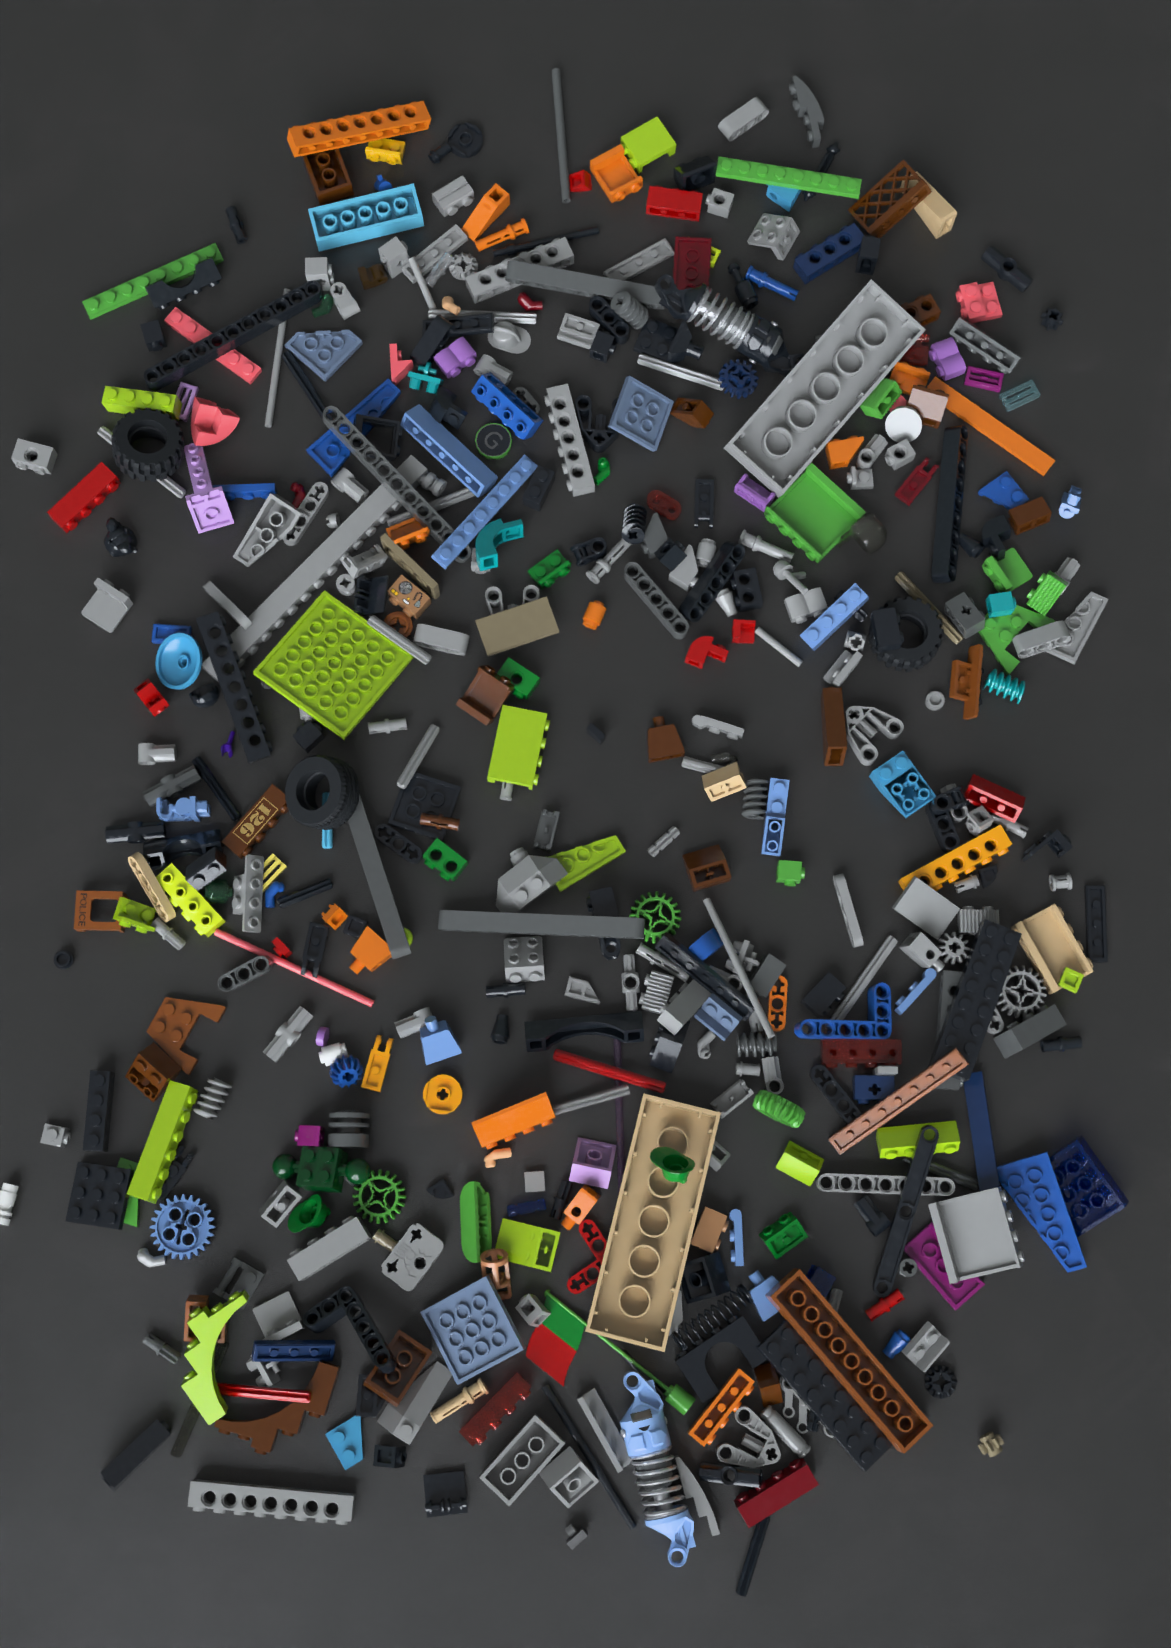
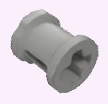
[1049,872,1072,892]

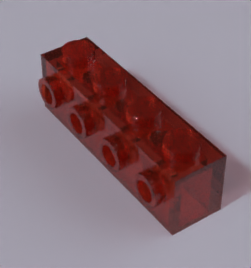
[821,1039,902,1068]
[459,1371,532,1446]

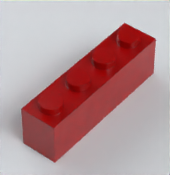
[47,462,121,533]

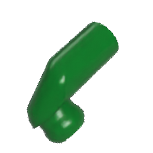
[593,457,610,485]

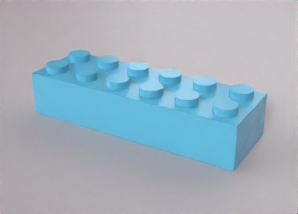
[308,183,424,252]

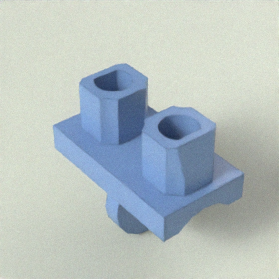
[1059,485,1082,519]

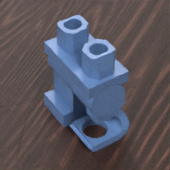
[156,796,211,822]

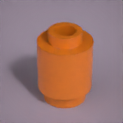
[582,600,607,630]

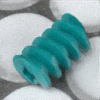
[982,669,1025,704]

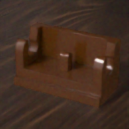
[1008,496,1052,535]

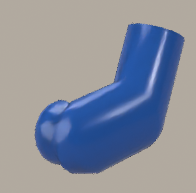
[265,881,285,908]

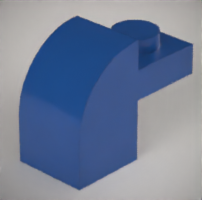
[688,928,724,962]

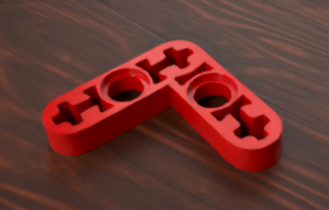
[567,1219,607,1294]

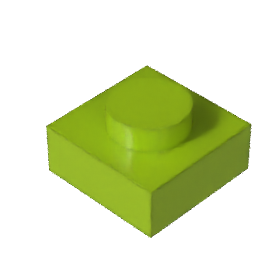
[1057,967,1084,993]

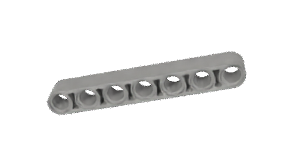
[816,1173,955,1196]

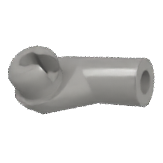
[697,1030,716,1059]
[137,1248,167,1267]

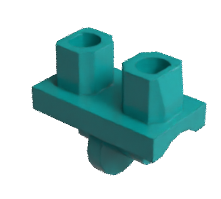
[408,362,444,394]

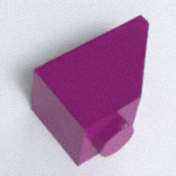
[294,1125,325,1147]

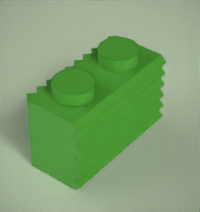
[860,378,902,419]
[1026,571,1068,616]

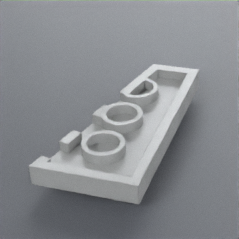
[1045,591,1109,665]

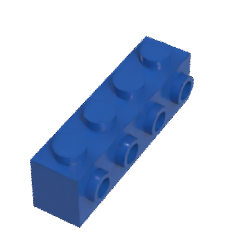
[471,372,544,440]

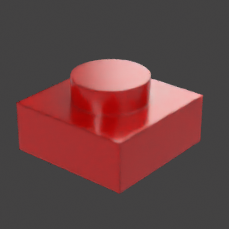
[272,937,292,958]

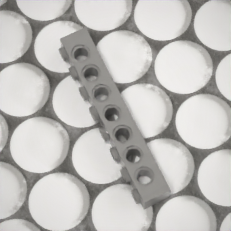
[187,1479,356,1525]

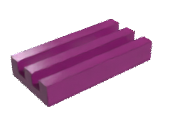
[964,366,1004,392]

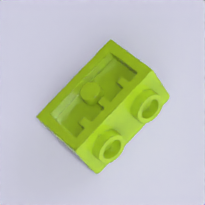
[113,897,156,934]

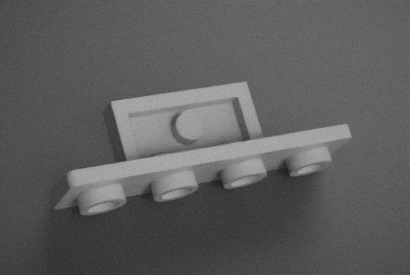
[232,854,264,933]

